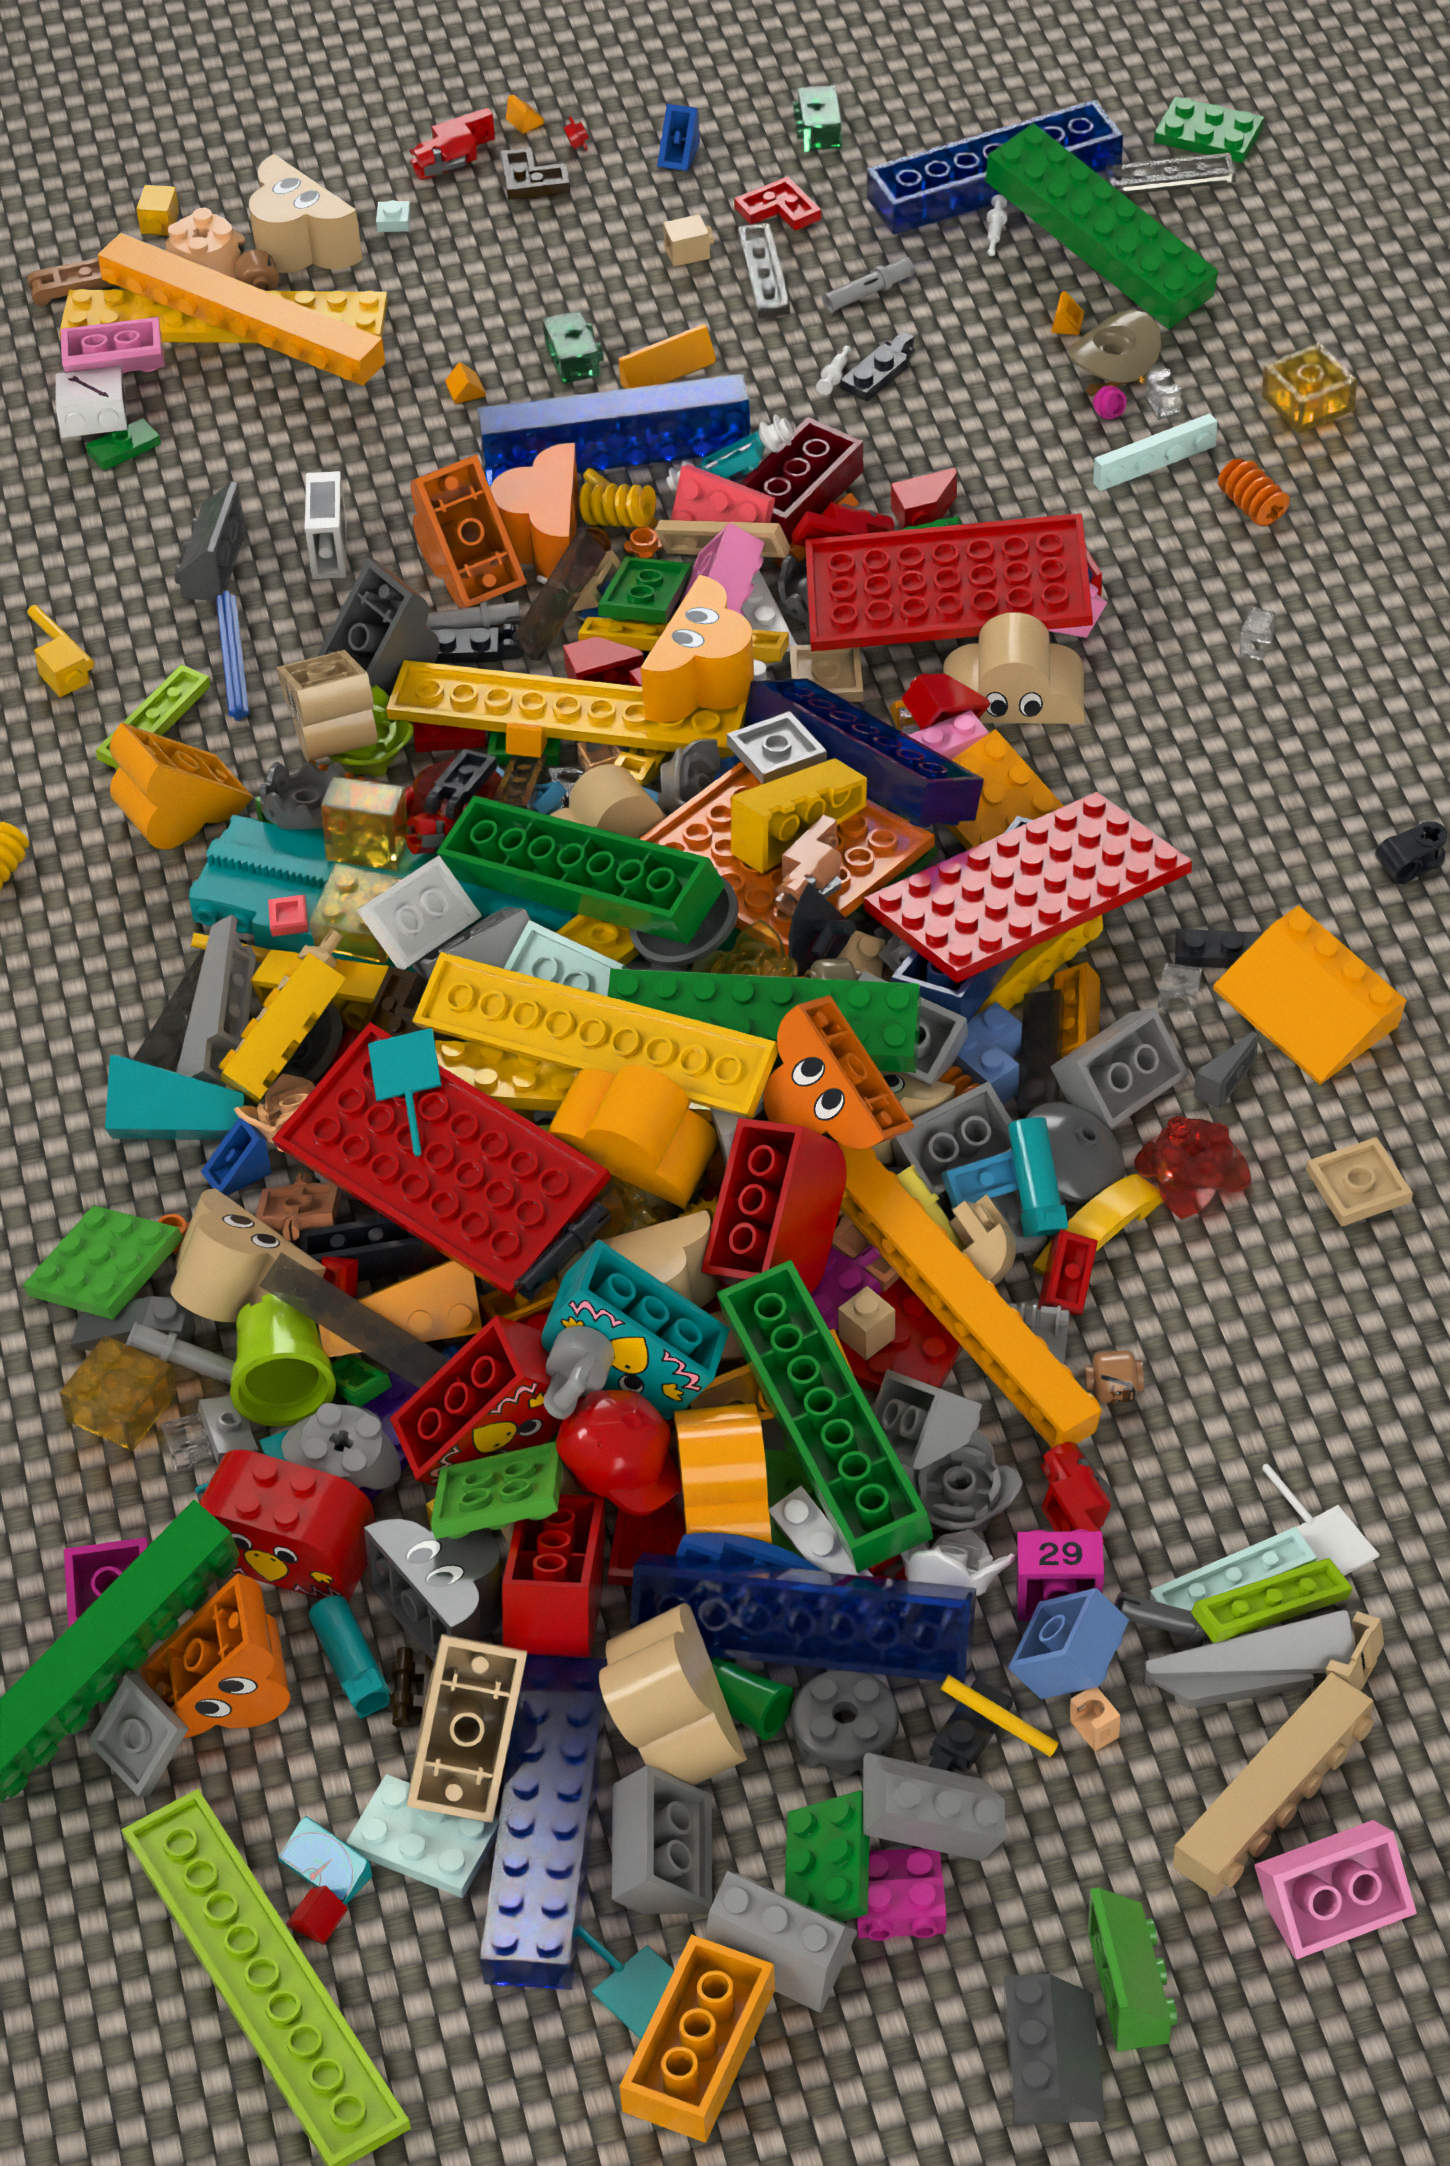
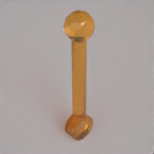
[1086,371,1149,397]

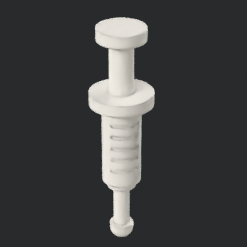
[986,195,1008,256]
[816,346,851,395]

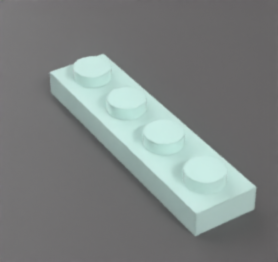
[1093,413,1217,491]
[1149,1527,1317,1611]

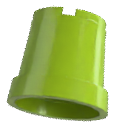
[230,1293,336,1427]

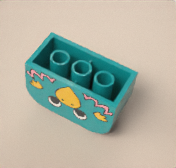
[541,1239,730,1420]

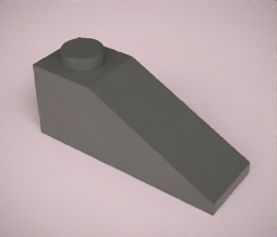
[71,1296,196,1357]

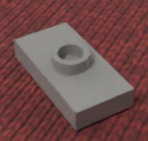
[198,1396,258,1464]

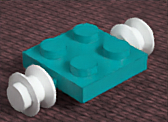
[666,414,794,495]

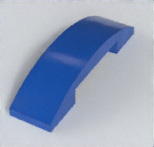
[671,1532,843,1619]

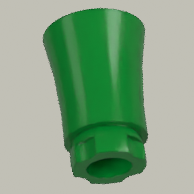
[711,1657,794,1740]

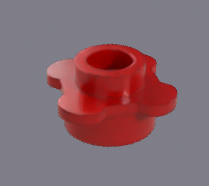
[563,116,589,151]

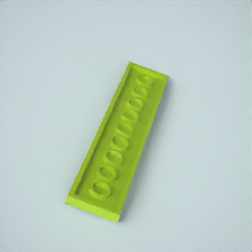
[121,1788,411,2166]

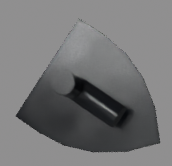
[788,883,856,977]

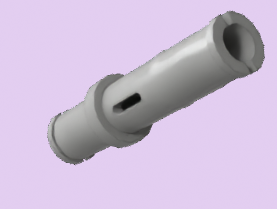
[822,256,915,313]
[426,601,521,630]
[126,1321,236,1385]

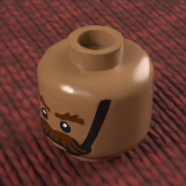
[234,250,279,291]
[1084,1350,1144,1404]

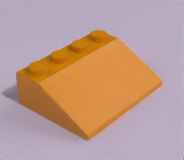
[1213,905,1407,1085]

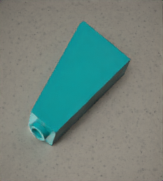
[105,1055,255,1140]

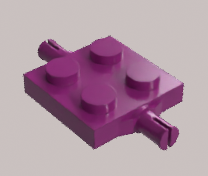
[810,1244,882,1331]

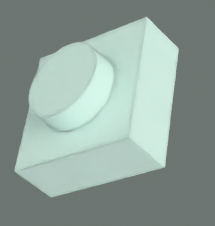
[376,200,411,232]

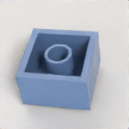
[1008,1588,1129,1699]

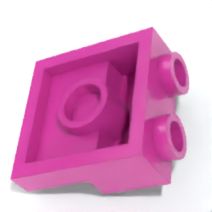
[857,1848,946,1941]

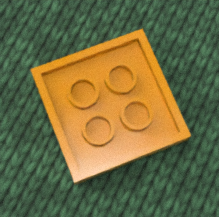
[914,729,1064,850]

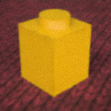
[136,185,180,236]
[34,635,90,698]

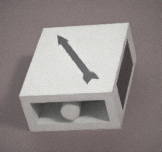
[55,366,127,438]
[305,471,347,579]

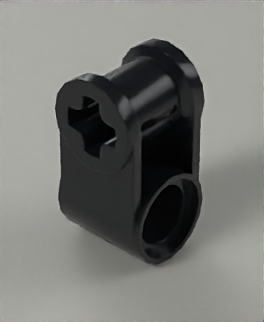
[1375,821,1448,884]

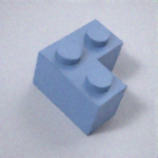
[952,1002,1022,1104]

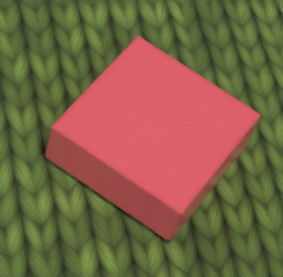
[268,895,309,937]

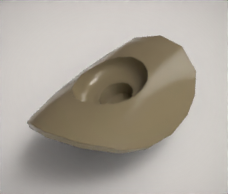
[1066,309,1162,383]

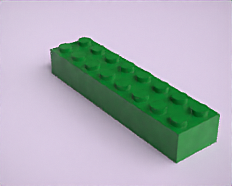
[985,123,1219,330]
[436,796,725,945]
[607,968,922,1073]
[717,1260,933,1573]
[0,1499,240,1803]

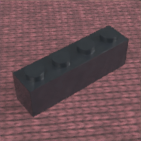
[299,1217,452,1289]

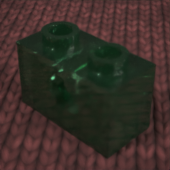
[793,85,842,151]
[542,310,604,384]

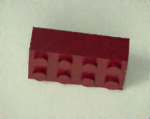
[740,417,864,544]

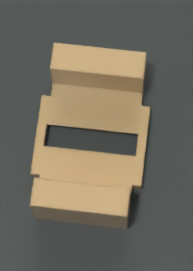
[563,550,621,612]
[1326,1611,1385,1691]

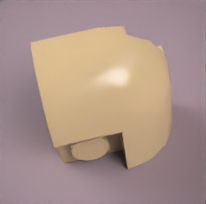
[949,1194,1016,1285]

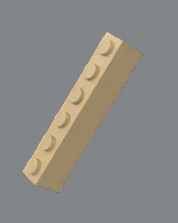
[1173,1672,1374,1897]

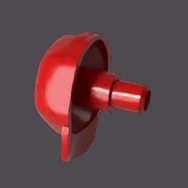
[556,1390,682,1517]

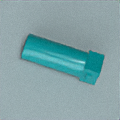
[1008,1117,1069,1238]
[309,1595,391,1719]

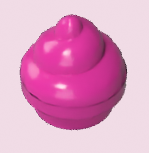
[1093,386,1127,420]

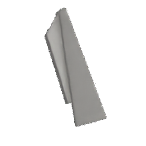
[176,914,256,1088]
[1143,1610,1354,1709]

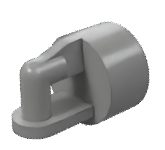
[543,1326,614,1419]

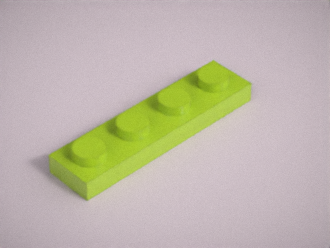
[95,664,211,769]
[1191,1558,1353,1644]

